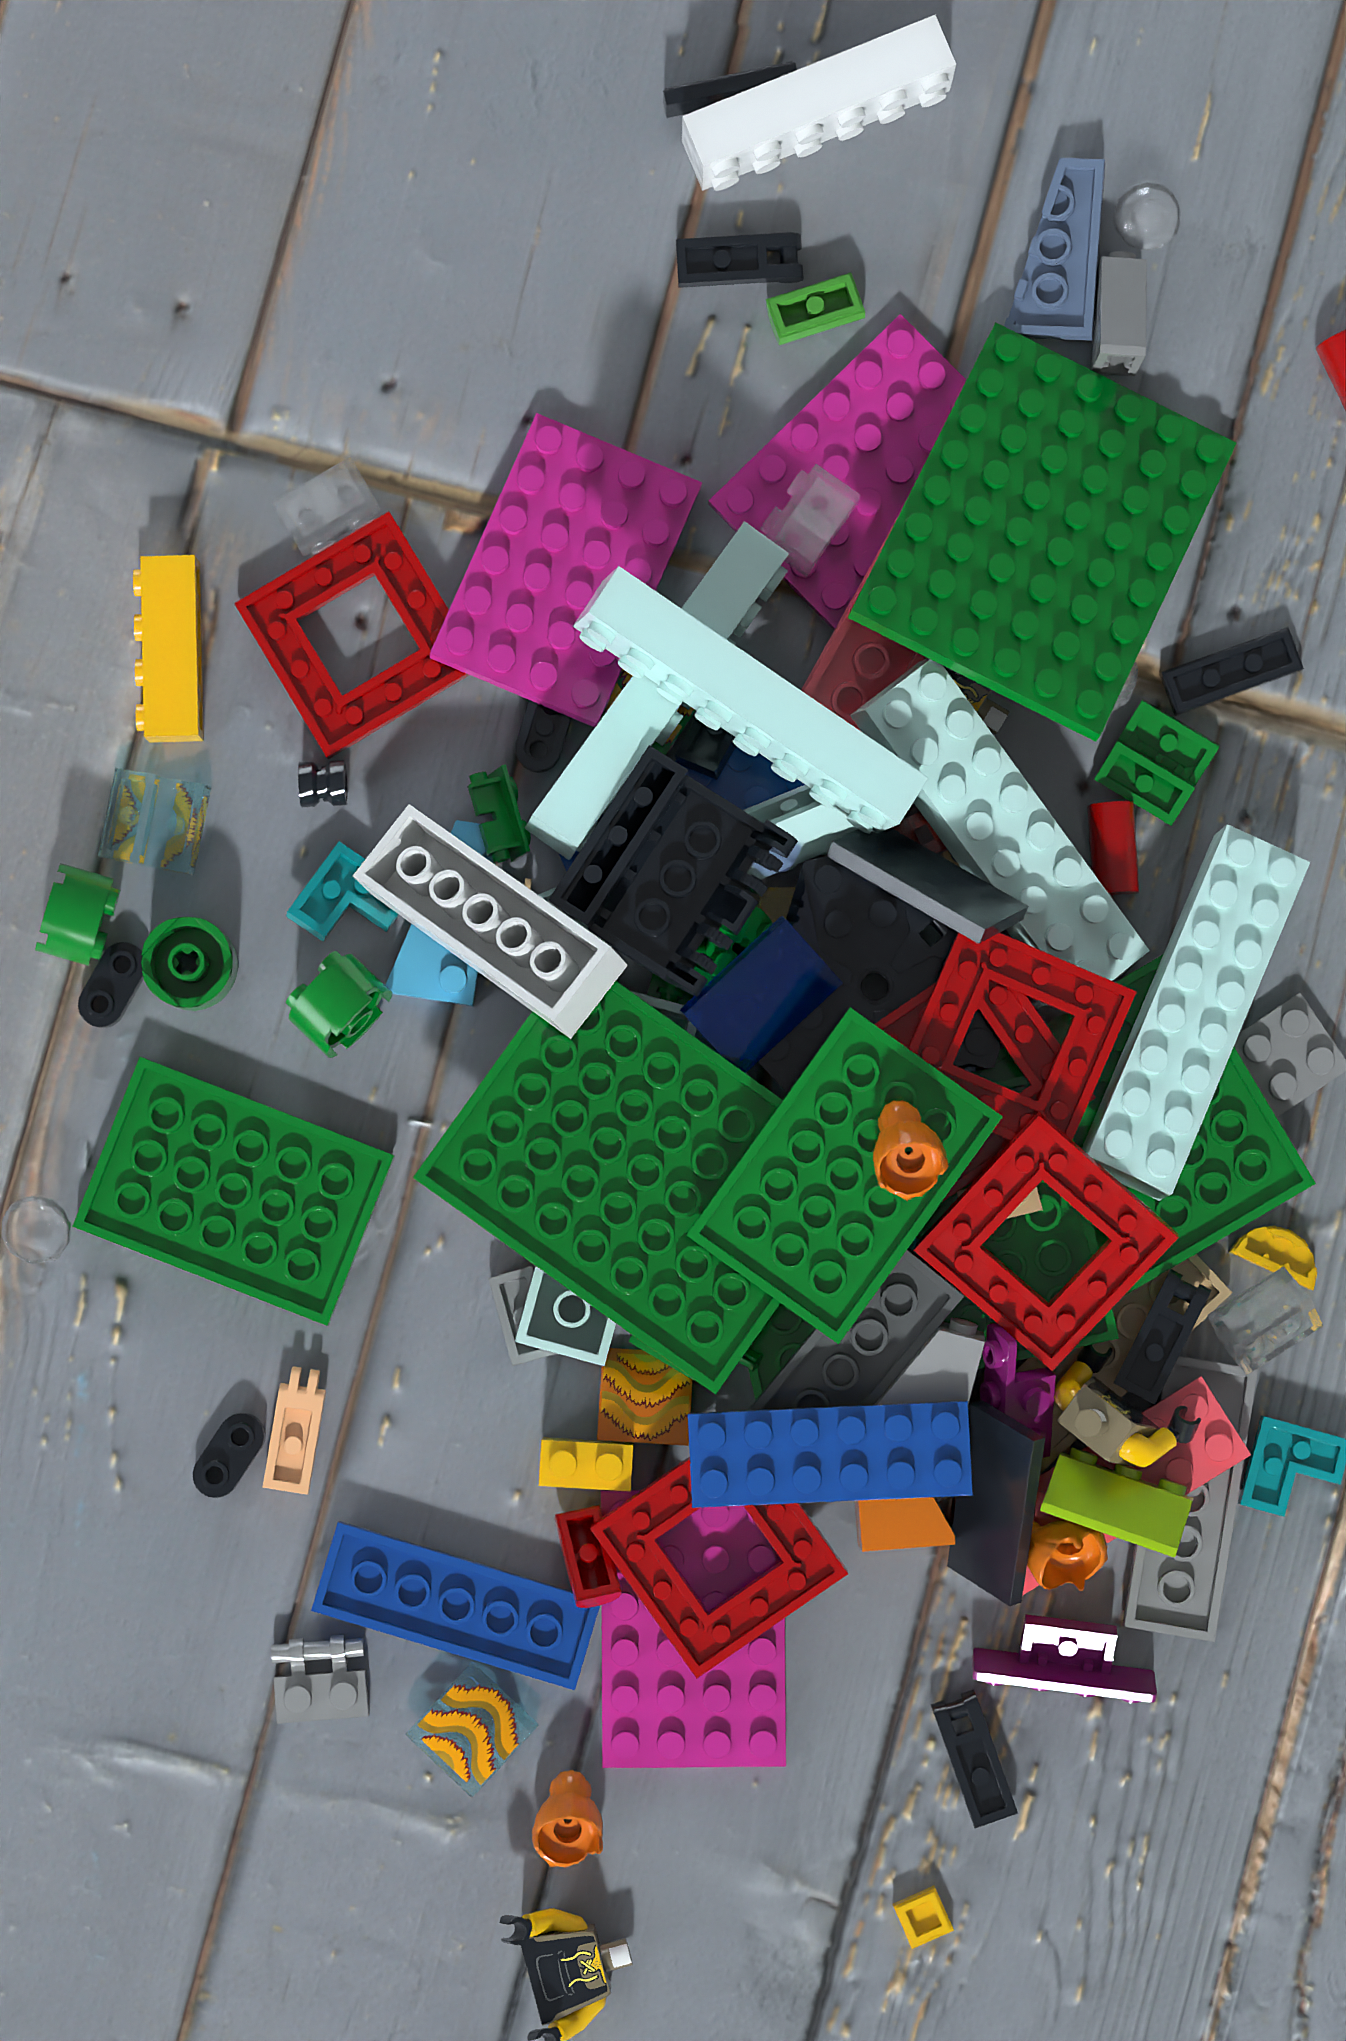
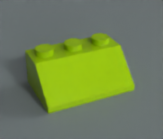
[1040,1447,1193,1558]

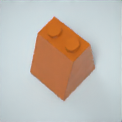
[854,1497,955,1552]

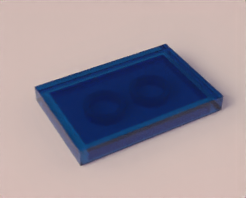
[680,915,843,1073]

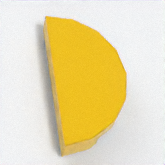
[1229,1226,1317,1290]

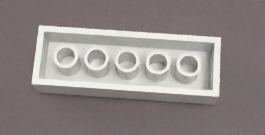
[682,14,956,191]
[353,804,628,1039]

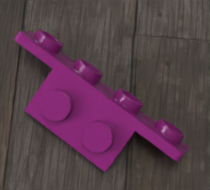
[980,1323,1056,1458]
[972,1614,1157,1703]

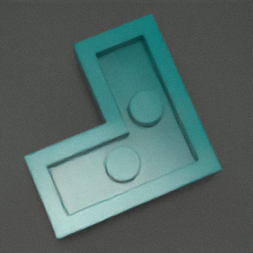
[286,841,399,942]
[1237,1415,1346,1517]

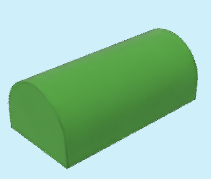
[766,272,865,345]

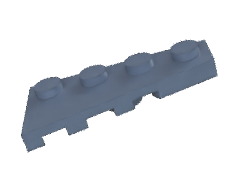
[1004,158,1106,341]

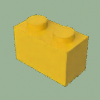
[538,1437,634,1491]

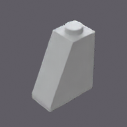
[1090,251,1147,377]
[874,1318,985,1405]

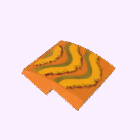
[597,1348,692,1446]

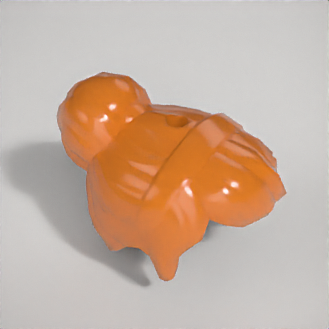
[873,1100,948,1201]
[1027,1520,1108,1591]
[532,1770,603,1868]

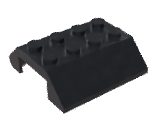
[548,745,798,997]

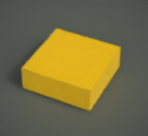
[893,1886,954,1949]

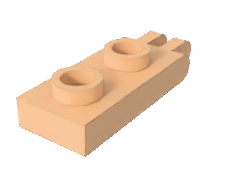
[263,1366,326,1495]

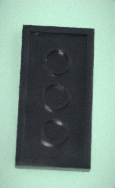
[827,828,1029,943]
[947,1400,1045,1606]

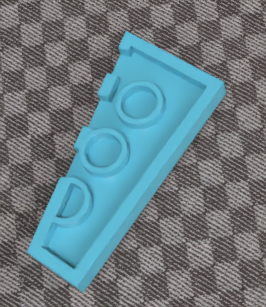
[385,820,496,1007]

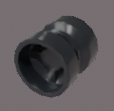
[298,760,348,807]

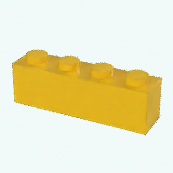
[133,555,204,743]

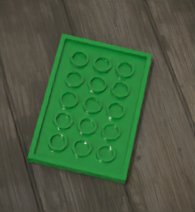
[686,1007,1003,1344]
[72,1057,395,1326]

